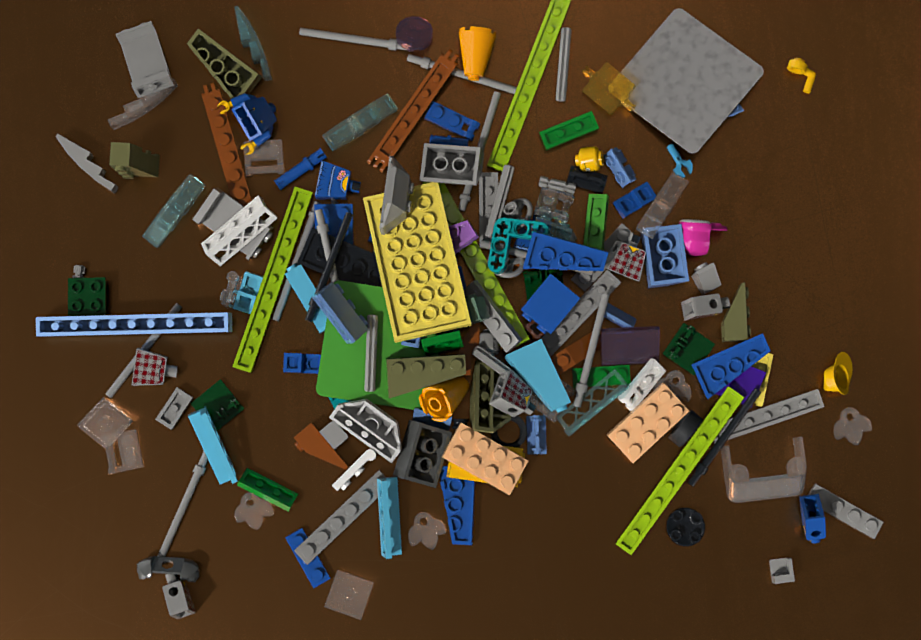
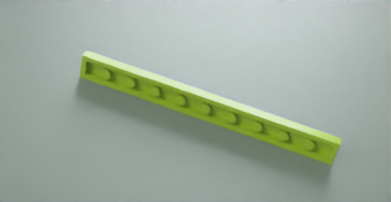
[487,0,571,172]
[422,182,530,347]
[233,187,313,373]
[616,386,744,555]

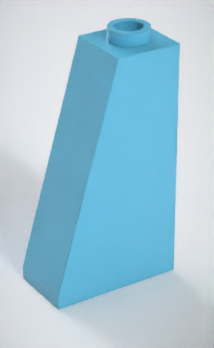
[285,263,327,334]
[505,339,571,413]

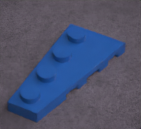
[523,231,609,271]
[692,333,771,400]
[440,466,476,545]

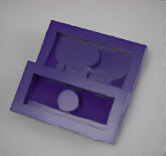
[716,366,766,408]

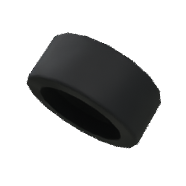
[668,410,703,447]
[491,416,527,448]

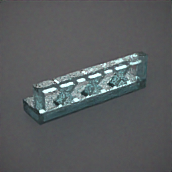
[555,369,630,436]

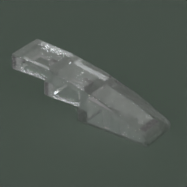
[108,78,178,130]
[636,173,689,239]

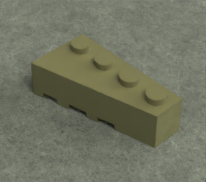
[187,29,262,99]
[386,354,466,399]

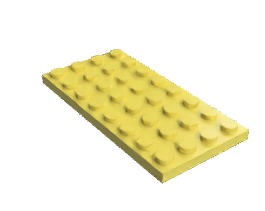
[363,182,472,343]

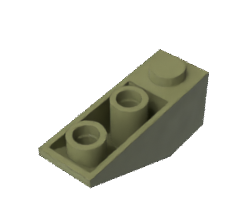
[721,282,751,342]

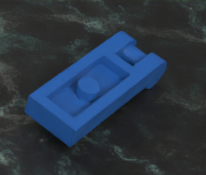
[425,101,480,141]

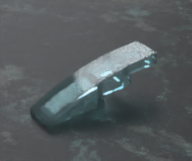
[234,6,272,81]
[322,93,398,151]
[142,174,206,248]

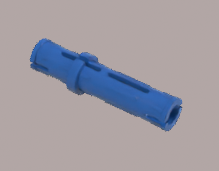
[274,148,327,190]

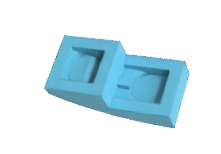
[233,271,264,314]

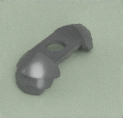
[137,556,200,582]

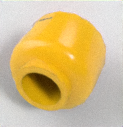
[575,146,604,172]

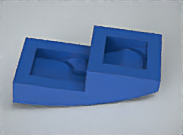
[613,182,657,219]
[283,353,321,374]

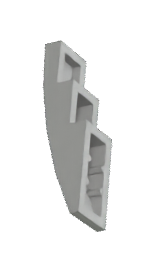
[56,134,119,194]

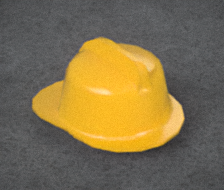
[823,352,853,395]

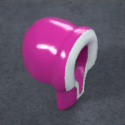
[679,219,728,256]

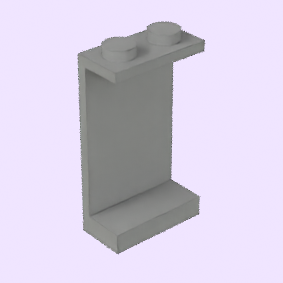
[116,21,174,98]
[192,188,273,260]

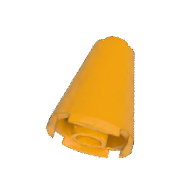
[459,26,496,81]
[419,376,469,422]

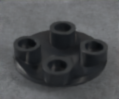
[666,508,705,546]

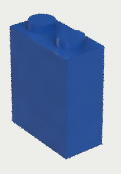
[521,274,580,334]

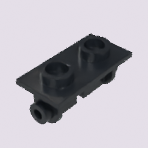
[566,165,608,194]

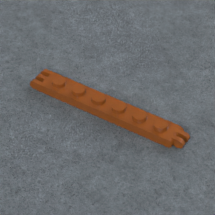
[367,49,459,173]
[201,82,252,207]

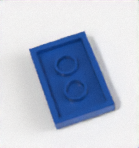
[314,204,354,245]

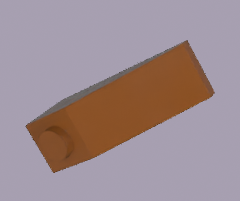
[551,332,606,375]
[293,423,350,470]

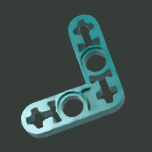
[488,218,550,274]

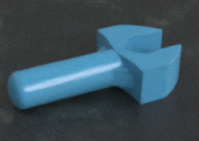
[667,144,693,178]

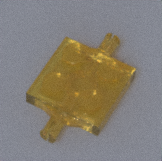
[582,61,636,115]

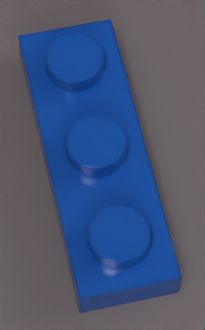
[285,528,331,589]

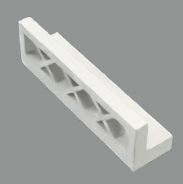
[201,195,277,266]

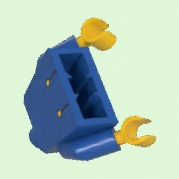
[217,93,277,155]

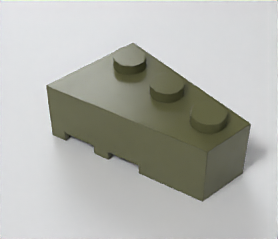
[109,142,160,179]

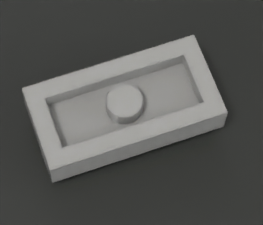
[155,387,194,430]

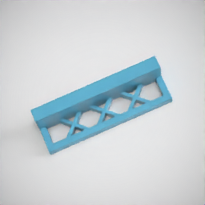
[188,407,238,484]
[377,477,402,559]

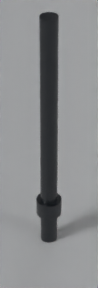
[305,212,353,323]
[688,388,761,487]

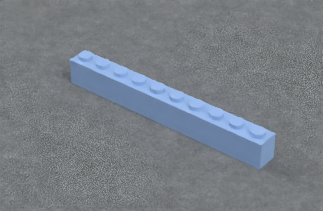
[36,312,232,337]

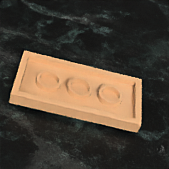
[606,383,689,463]
[442,423,528,495]

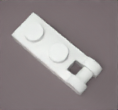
[618,358,666,411]
[332,449,377,491]

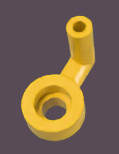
[787,58,816,94]

